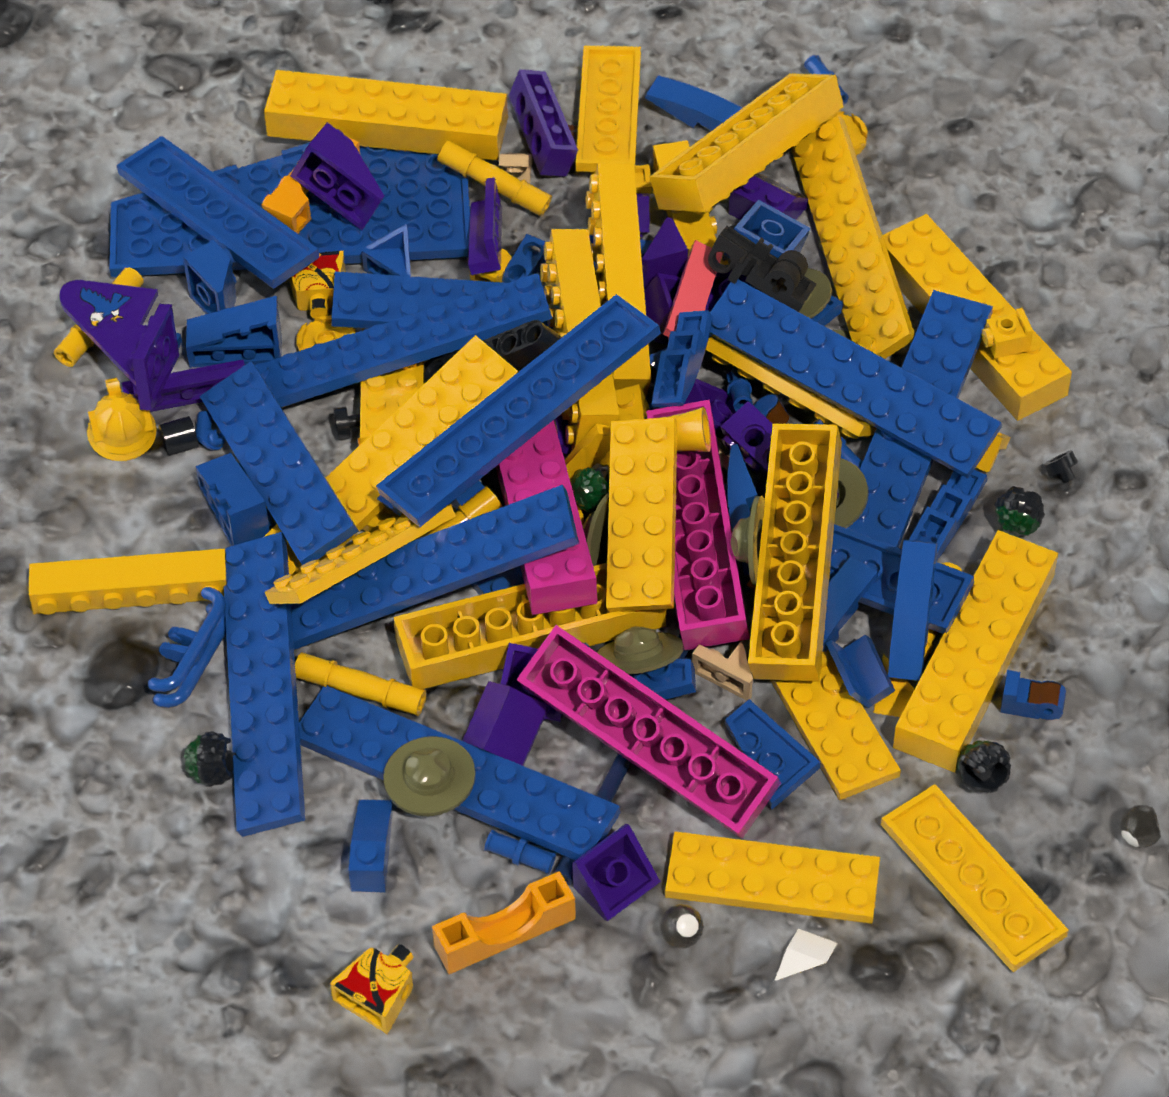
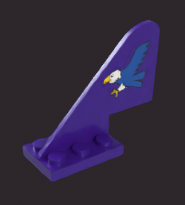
[59,280,179,411]

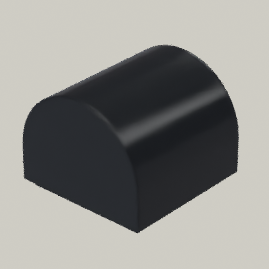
[159,416,199,456]

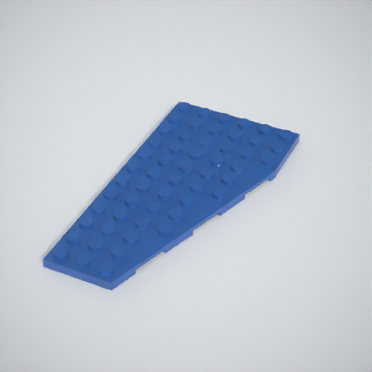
[110,142,470,277]

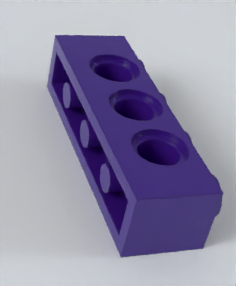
[508,69,578,176]
[720,401,839,498]

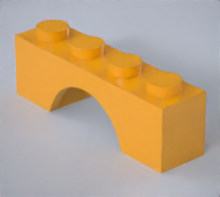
[262,136,360,234]
[432,871,576,974]

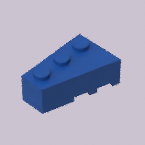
[186,295,282,368]
[195,453,273,546]

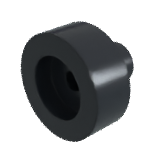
[334,407,360,440]
[1044,450,1078,483]

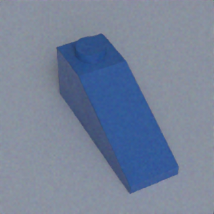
[348,799,393,893]

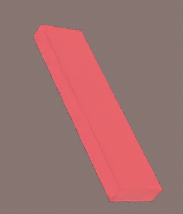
[663,240,723,337]

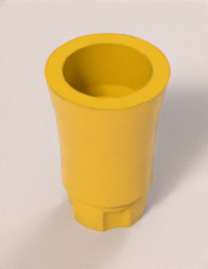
[659,407,711,452]

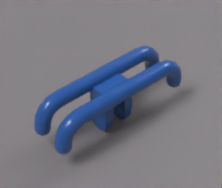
[148,587,226,708]

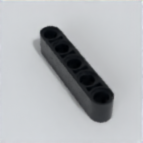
[424,320,562,382]

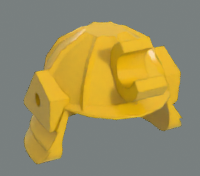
[87,377,157,461]

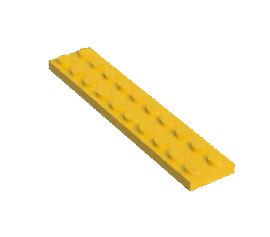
[791,115,915,359]
[264,335,518,576]

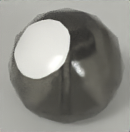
[1120,805,1161,848]
[659,904,704,949]

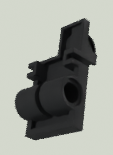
[708,225,817,312]

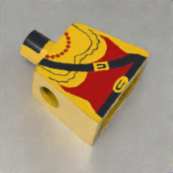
[289,251,346,318]
[330,944,414,1034]

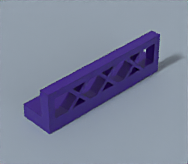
[468,177,502,275]
[121,359,246,412]

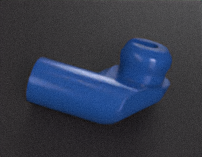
[195,411,225,451]

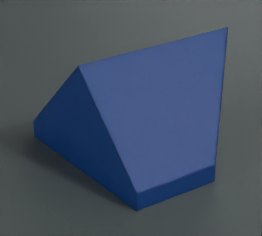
[362,224,411,276]

